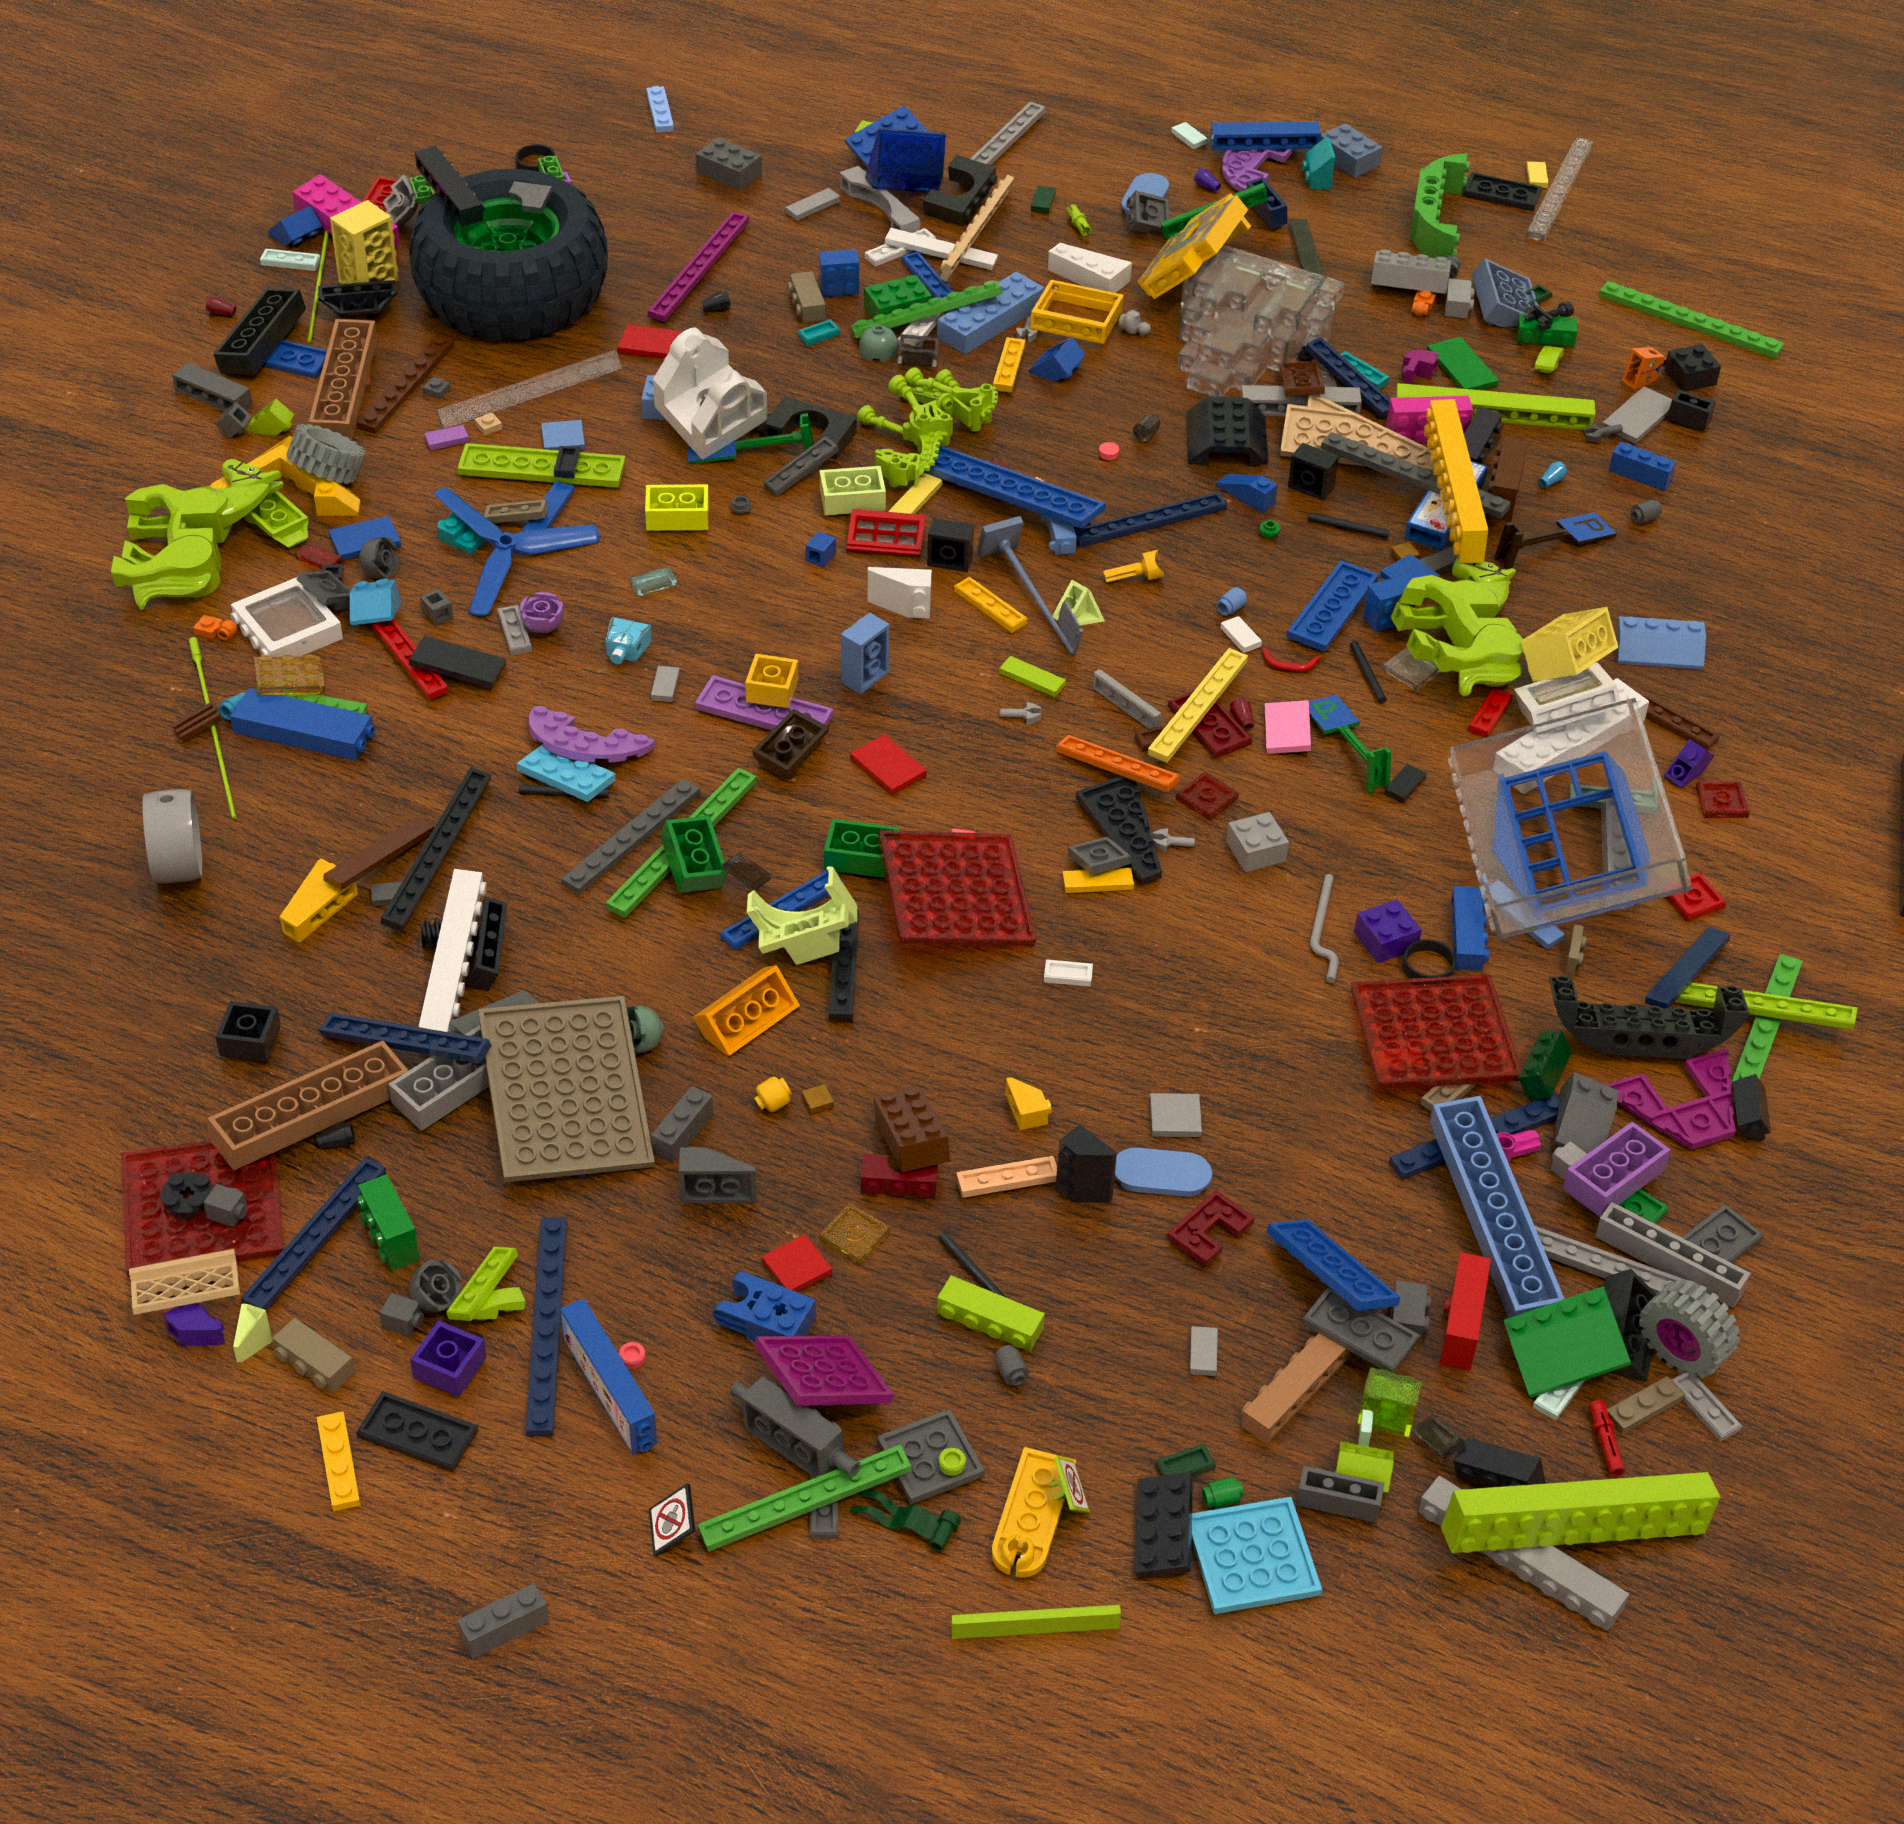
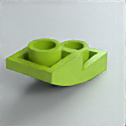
[1535,346,1564,373]
[473,1287,526,1321]

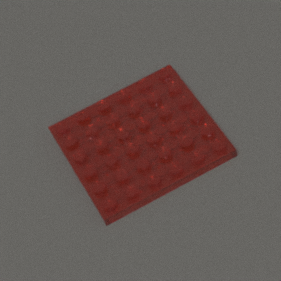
[878,830,1037,946]
[1351,974,1522,1089]
[121,1140,284,1278]

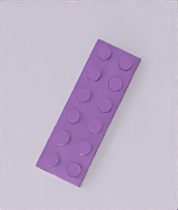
[695,675,833,730]

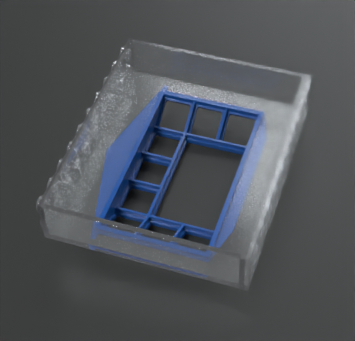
[1447,698,1693,940]

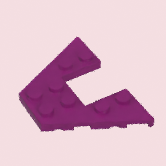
[1606,1048,1736,1150]

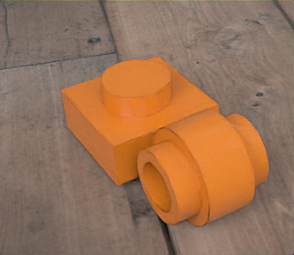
[1411,290,1436,317]
[193,615,237,641]

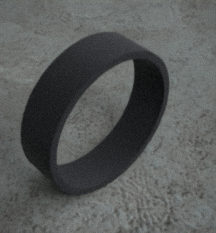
[515,144,555,172]
[1402,939,1456,987]

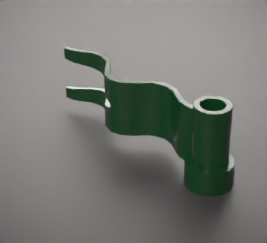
[850,1490,962,1552]

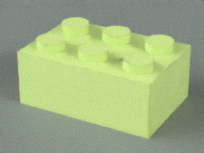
[820,466,886,515]

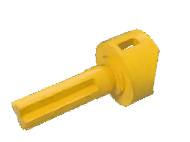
[1103,550,1164,583]

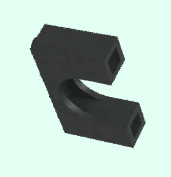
[923,155,997,226]
[764,396,857,460]

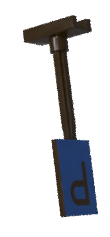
[1494,512,1617,569]

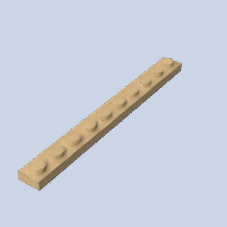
[940,175,1014,281]

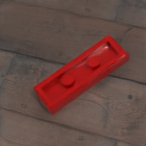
[1467,688,1513,739]

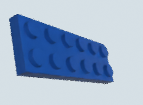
[1287,560,1379,652]
[1266,1219,1401,1312]

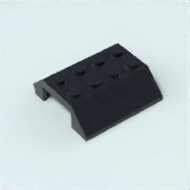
[1186,396,1268,467]

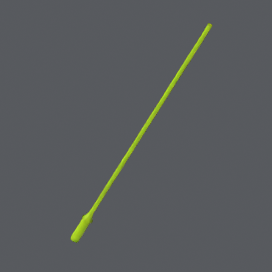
[307,230,329,344]
[189,637,236,820]

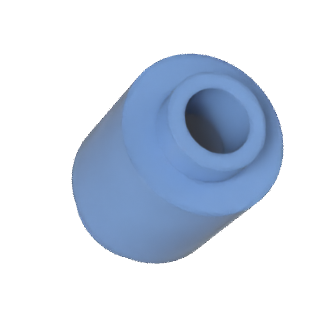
[1216,587,1247,616]

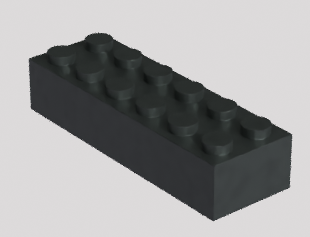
[213,288,306,376]

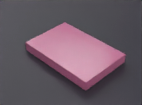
[1265,700,1311,754]

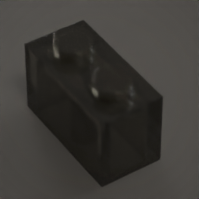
[898,334,939,367]

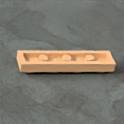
[956,1156,1057,1198]

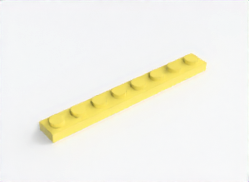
[1148,648,1248,763]

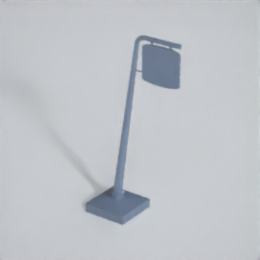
[977,516,1083,655]

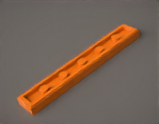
[1056,735,1180,793]

